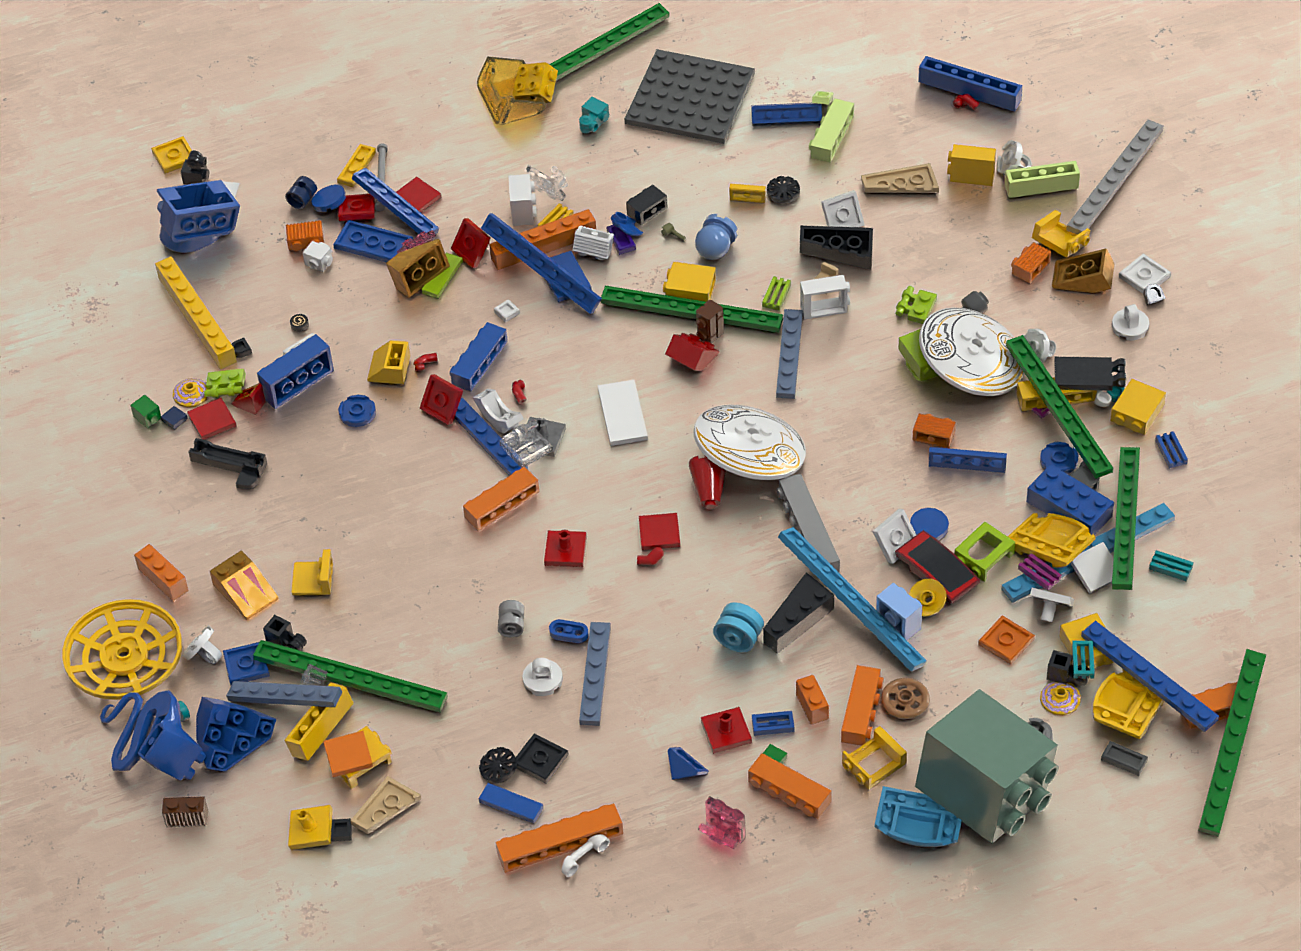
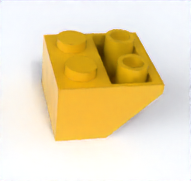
[367,340,410,384]

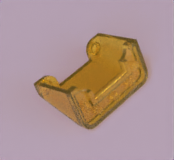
[477,56,546,125]

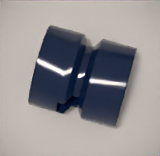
[285,176,318,209]

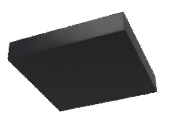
[516,733,569,784]

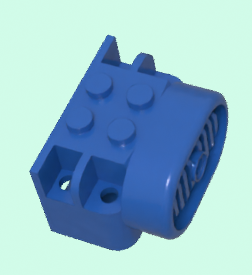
[157,180,240,253]

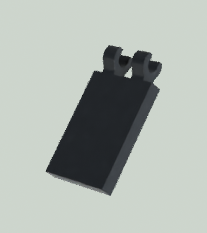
[1054,356,1126,391]

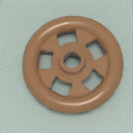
[881,678,930,719]

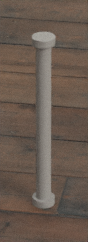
[375,143,388,211]

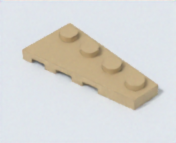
[861,163,939,193]

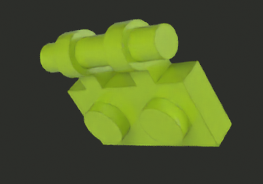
[895,286,937,324]
[204,369,246,398]

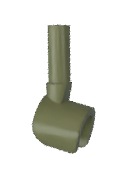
[661,223,686,241]

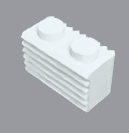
[573,226,614,260]

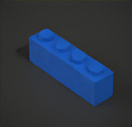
[449,322,508,392]

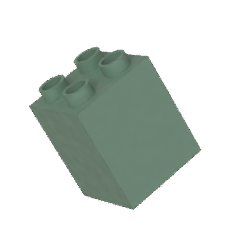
[915,689,1059,843]

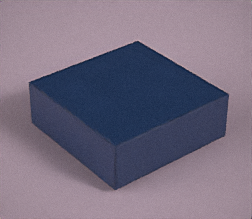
[161,406,188,430]

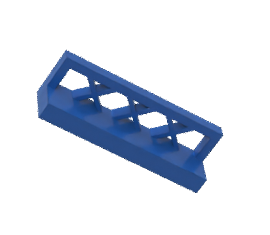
[751,102,822,124]
[929,447,1007,473]

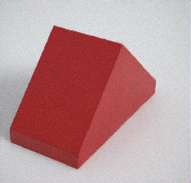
[231,383,266,415]

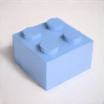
[876,583,922,640]

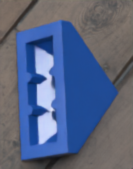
[668,747,709,780]

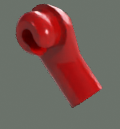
[413,353,438,371]
[512,380,527,404]
[637,547,664,566]

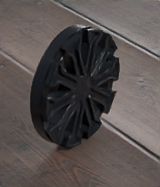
[767,176,800,203]
[479,747,517,784]

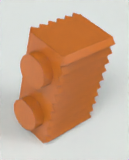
[286,220,324,251]
[1011,242,1051,284]
[912,413,956,448]
[796,675,829,725]

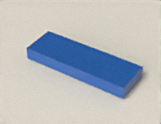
[479,783,544,824]

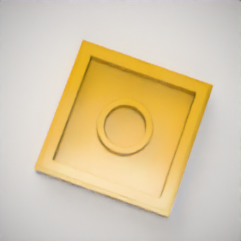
[151,136,192,174]

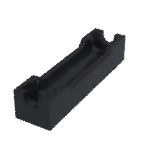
[188,438,267,478]

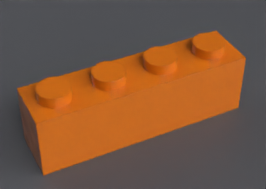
[463,467,540,531]
[841,665,884,746]
[748,753,832,819]

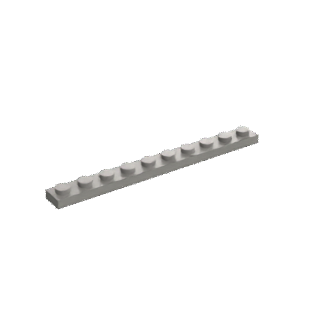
[1066,120,1164,235]

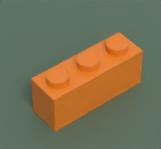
[134,544,189,602]
[1185,682,1237,729]

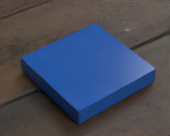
[223,642,270,685]

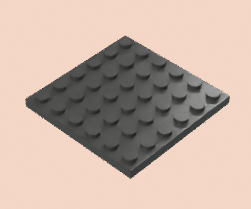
[624,49,755,144]

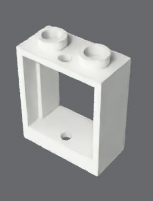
[800,275,850,320]

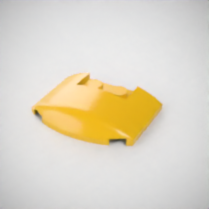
[1008,513,1096,567]
[1093,669,1164,739]

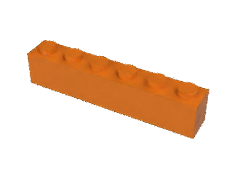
[489,209,597,270]
[495,803,623,873]

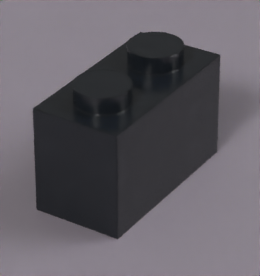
[626,184,668,225]

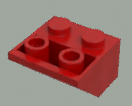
[665,333,720,371]

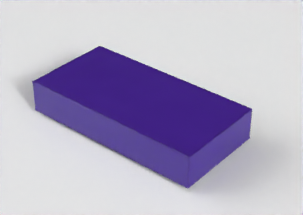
[606,225,636,255]

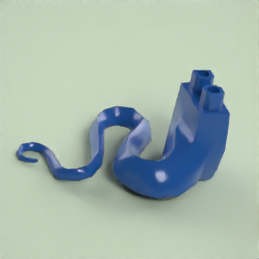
[100,690,206,781]

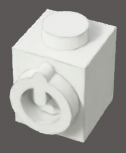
[303,241,333,272]

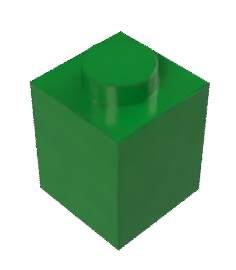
[130,395,161,429]

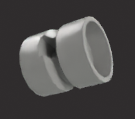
[498,600,524,637]

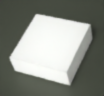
[494,299,520,323]

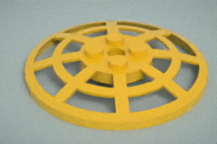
[62,599,182,700]

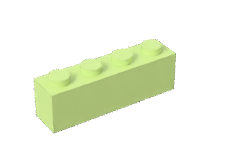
[809,98,854,163]
[1005,161,1080,198]

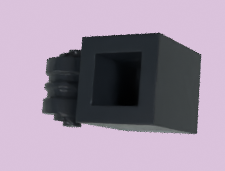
[181,150,210,185]
[263,615,307,651]
[1046,650,1090,687]

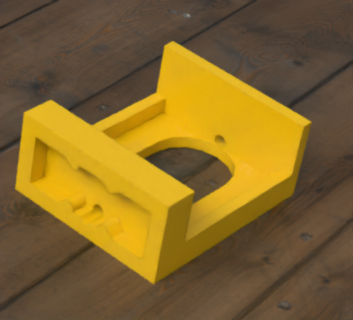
[842,726,907,790]

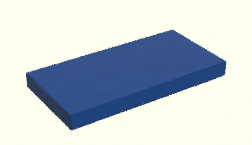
[333,220,414,263]

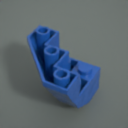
[196,697,276,771]

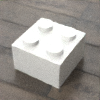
[508,174,537,226]

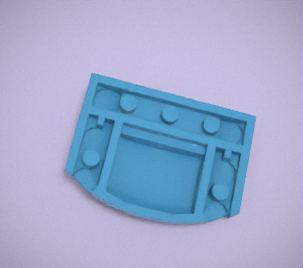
[874,786,962,847]

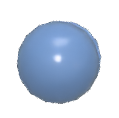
[695,214,738,260]

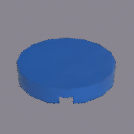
[311,185,346,212]
[338,394,376,427]
[1040,442,1079,474]
[910,508,949,541]

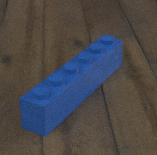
[918,56,1023,112]

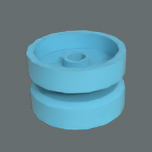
[713,602,764,653]

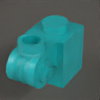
[579,97,610,133]

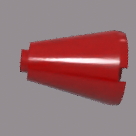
[689,455,726,510]

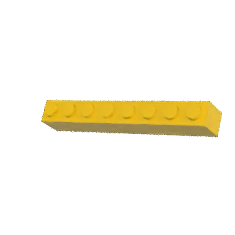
[155,256,237,370]

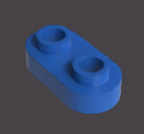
[549,619,589,643]

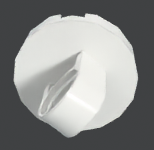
[996,140,1032,175]
[1112,304,1149,341]
[1023,329,1056,363]
[182,625,222,664]
[522,658,563,696]

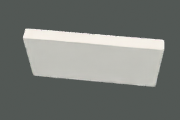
[598,380,648,446]

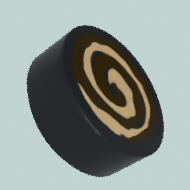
[290,314,309,332]

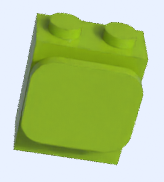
[898,329,938,381]

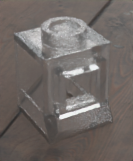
[300,664,328,686]

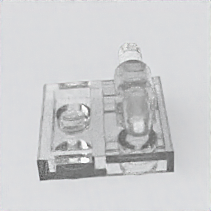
[524,165,568,201]
[500,419,553,468]

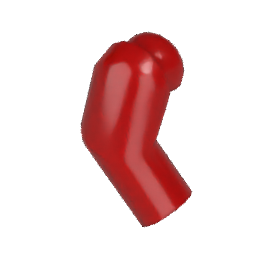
[953,94,980,110]

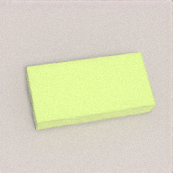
[812,91,834,105]

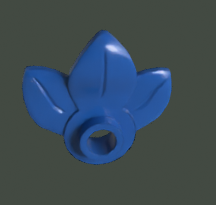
[611,212,643,236]

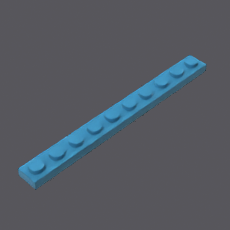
[1001,503,1175,603]
[778,527,927,672]

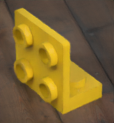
[291,549,333,595]

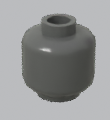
[961,291,989,314]

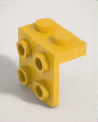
[513,62,558,103]

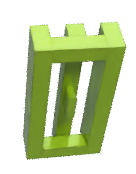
[762,276,791,311]

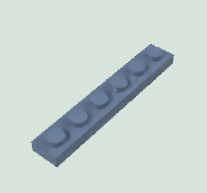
[776,309,803,399]
[579,622,611,726]
[226,681,342,707]

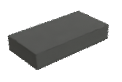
[1101,741,1148,776]

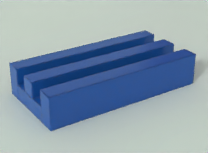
[1155,431,1188,469]
[752,711,795,736]

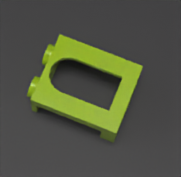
[954,522,1015,582]

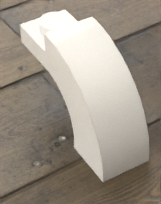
[473,389,523,433]

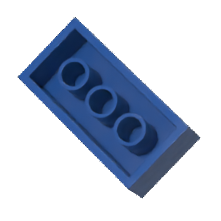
[257,334,334,409]
[1026,464,1114,535]

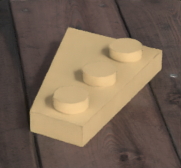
[351,776,421,834]

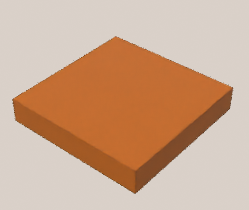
[978,615,1035,665]
[323,731,373,777]

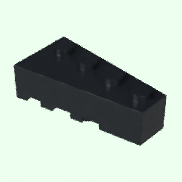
[800,225,873,270]
[763,572,834,654]

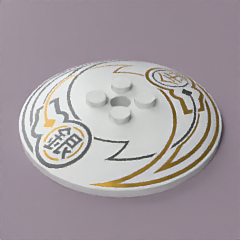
[919,308,1024,396]
[694,405,806,480]

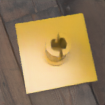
[288,805,333,850]

